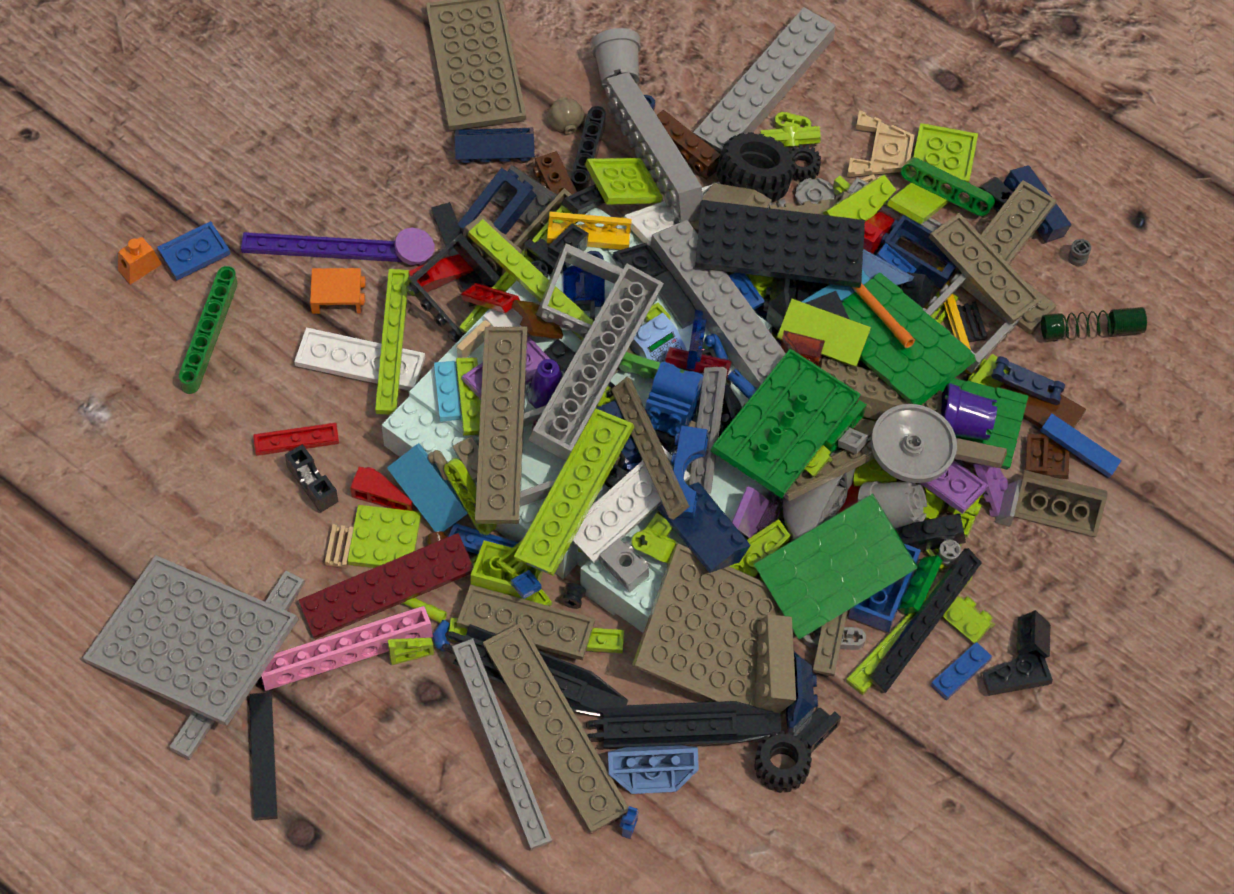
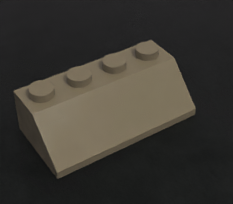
[1014,470,1107,537]

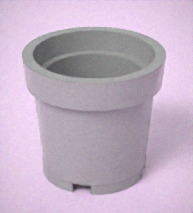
[590,28,641,89]
[858,481,927,528]

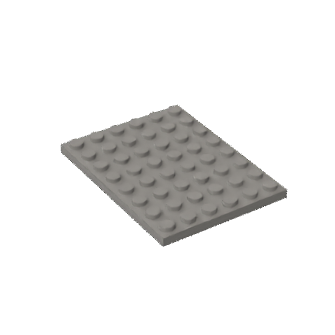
[83,555,299,726]

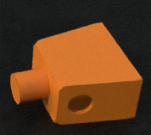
[118,237,162,285]

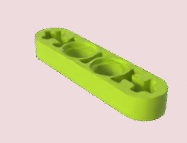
[444,458,497,535]

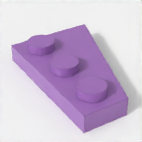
[974,463,1008,517]

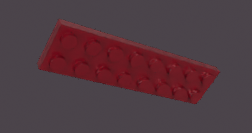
[299,533,474,640]

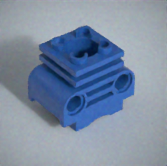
[645,361,704,437]

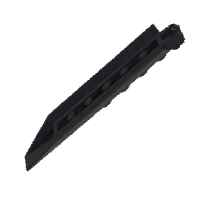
[442,624,628,717]
[586,701,781,748]

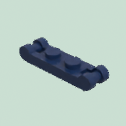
[991,356,1065,405]

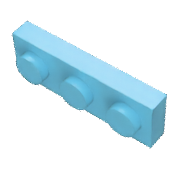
[434,361,461,422]

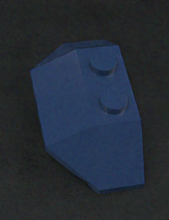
[786,651,818,734]

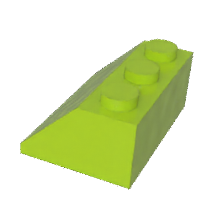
[471,540,543,602]

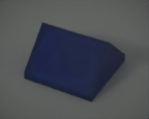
[563,265,605,307]

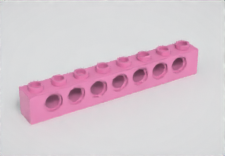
[261,606,433,691]

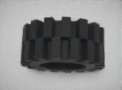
[790,144,821,182]

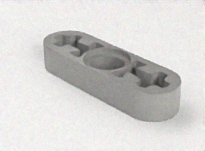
[802,626,866,650]

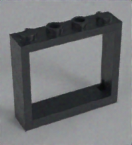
[404,234,500,343]

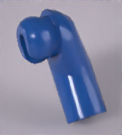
[704,334,728,360]
[432,620,450,652]

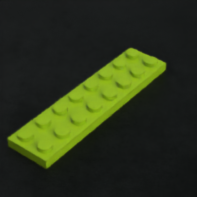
[514,408,634,576]

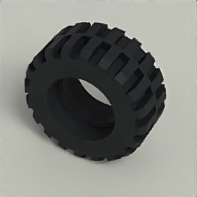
[716,132,796,202]

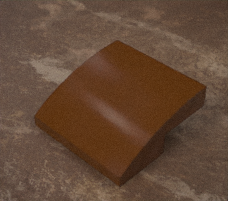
[512,300,563,339]
[1026,434,1070,479]

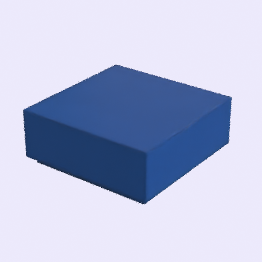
[511,570,542,599]

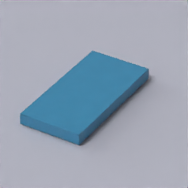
[387,443,468,532]

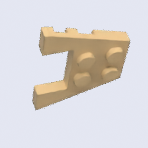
[847,111,915,177]

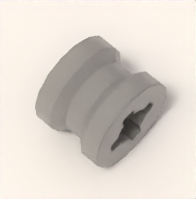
[938,540,961,566]

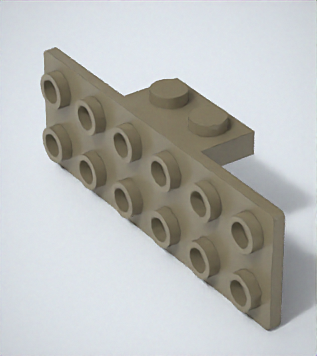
[820,357,943,420]

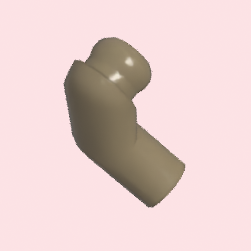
[428,450,448,480]

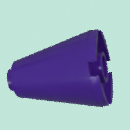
[527,359,563,409]

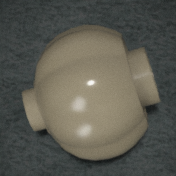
[547,97,584,135]

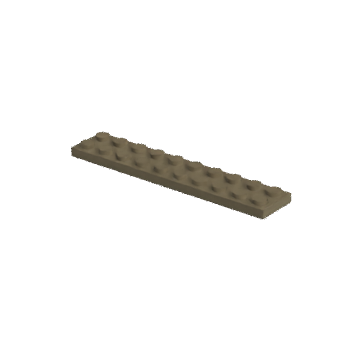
[475,327,528,524]
[483,622,628,834]

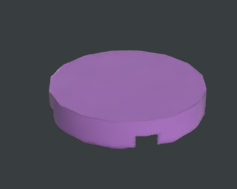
[394,228,434,265]

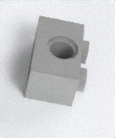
[600,538,649,593]

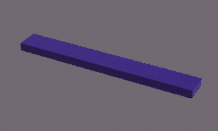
[241,232,402,262]

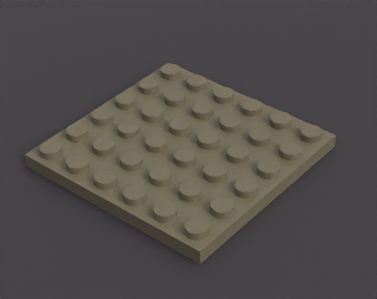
[632,543,784,706]

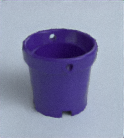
[941,383,997,441]

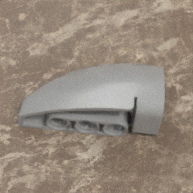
[782,450,855,541]

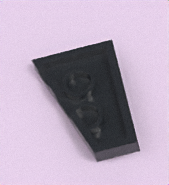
[982,650,1053,696]

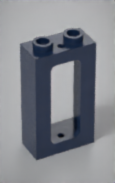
[457,167,537,235]
[880,215,956,290]

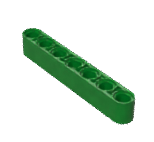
[179,266,238,394]

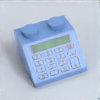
[629,313,687,363]

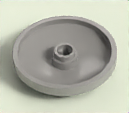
[871,404,957,483]

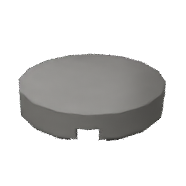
[795,178,835,205]

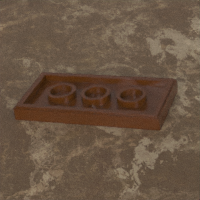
[1001,383,1086,428]

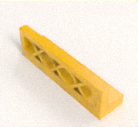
[547,212,632,250]

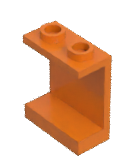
[310,268,366,314]

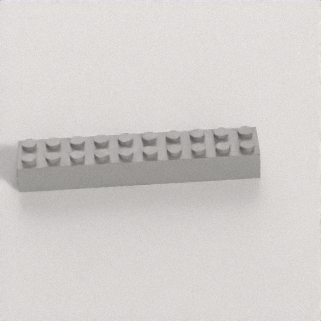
[693,7,836,154]
[605,72,703,222]
[650,220,786,389]
[528,263,664,461]

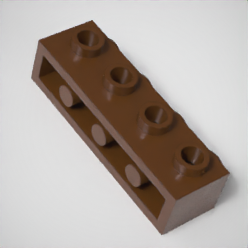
[657,109,721,180]
[533,151,587,224]

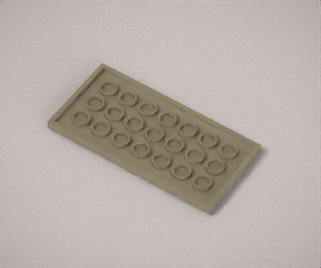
[426,0,526,131]

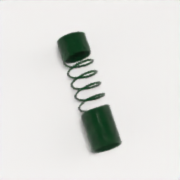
[1041,307,1147,341]

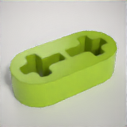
[774,112,811,129]

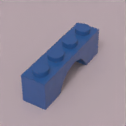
[671,426,709,519]

